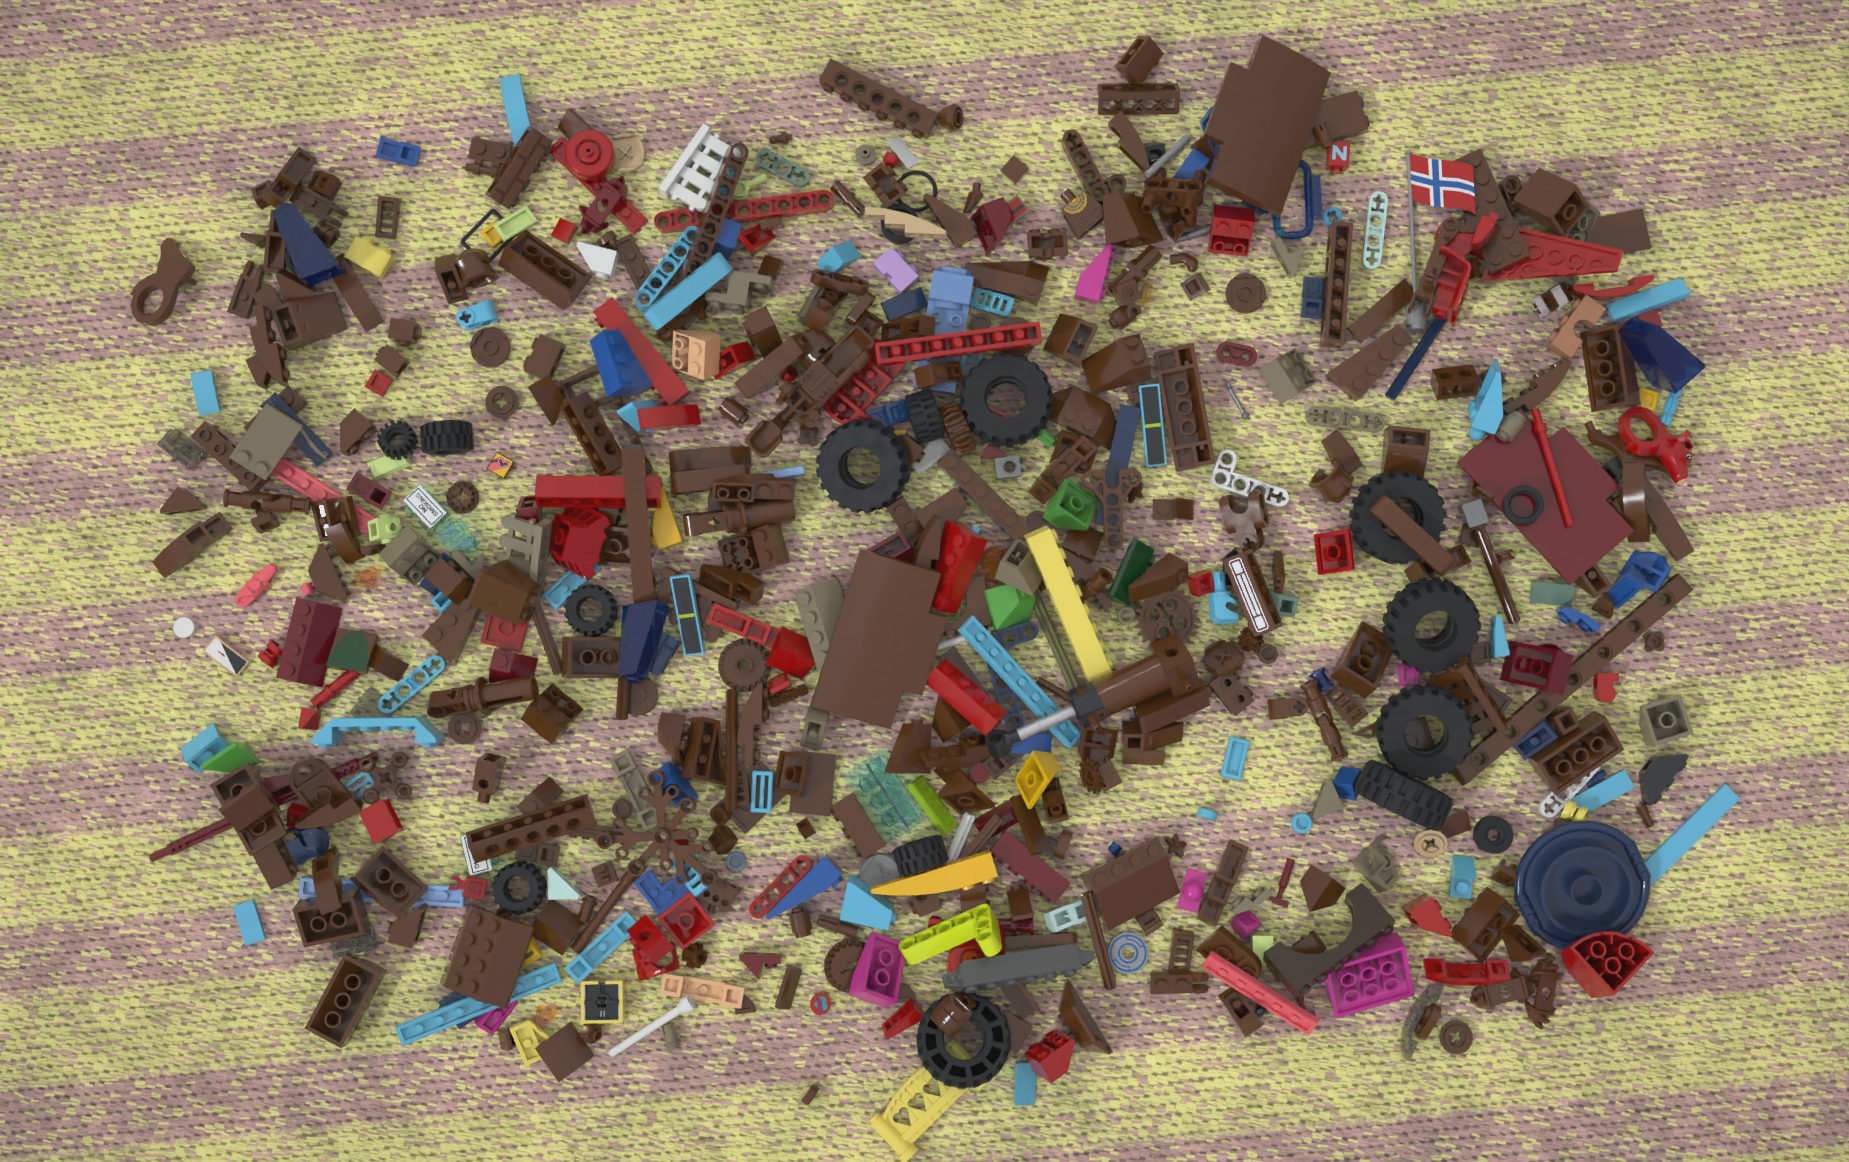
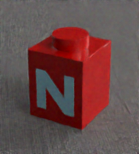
[1325,141,1350,174]

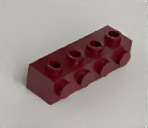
[990,830,1071,903]

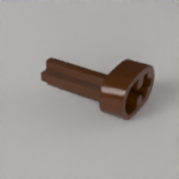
[1047,829,1073,860]

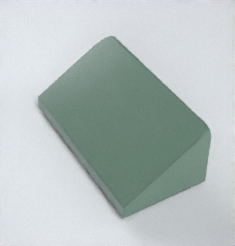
[1529,582,1575,606]

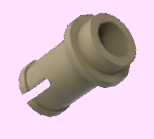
[661,1022,681,1050]

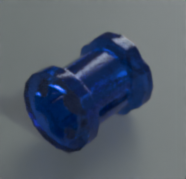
[1308,667,1334,693]

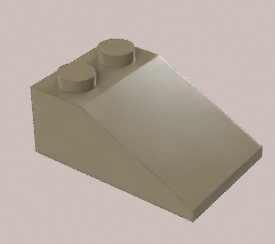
[229,403,303,480]

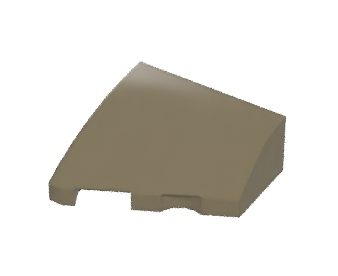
[1352,834,1399,893]

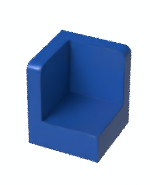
[1333,767,1361,800]

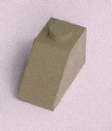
[800,703,830,751]

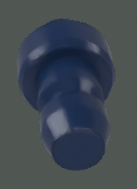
[1586,769,1607,788]

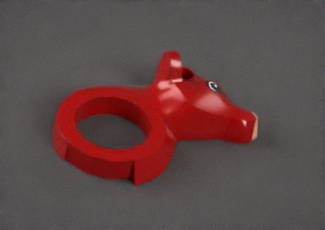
[1618,406,1693,485]

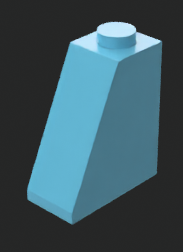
[840,874,896,930]

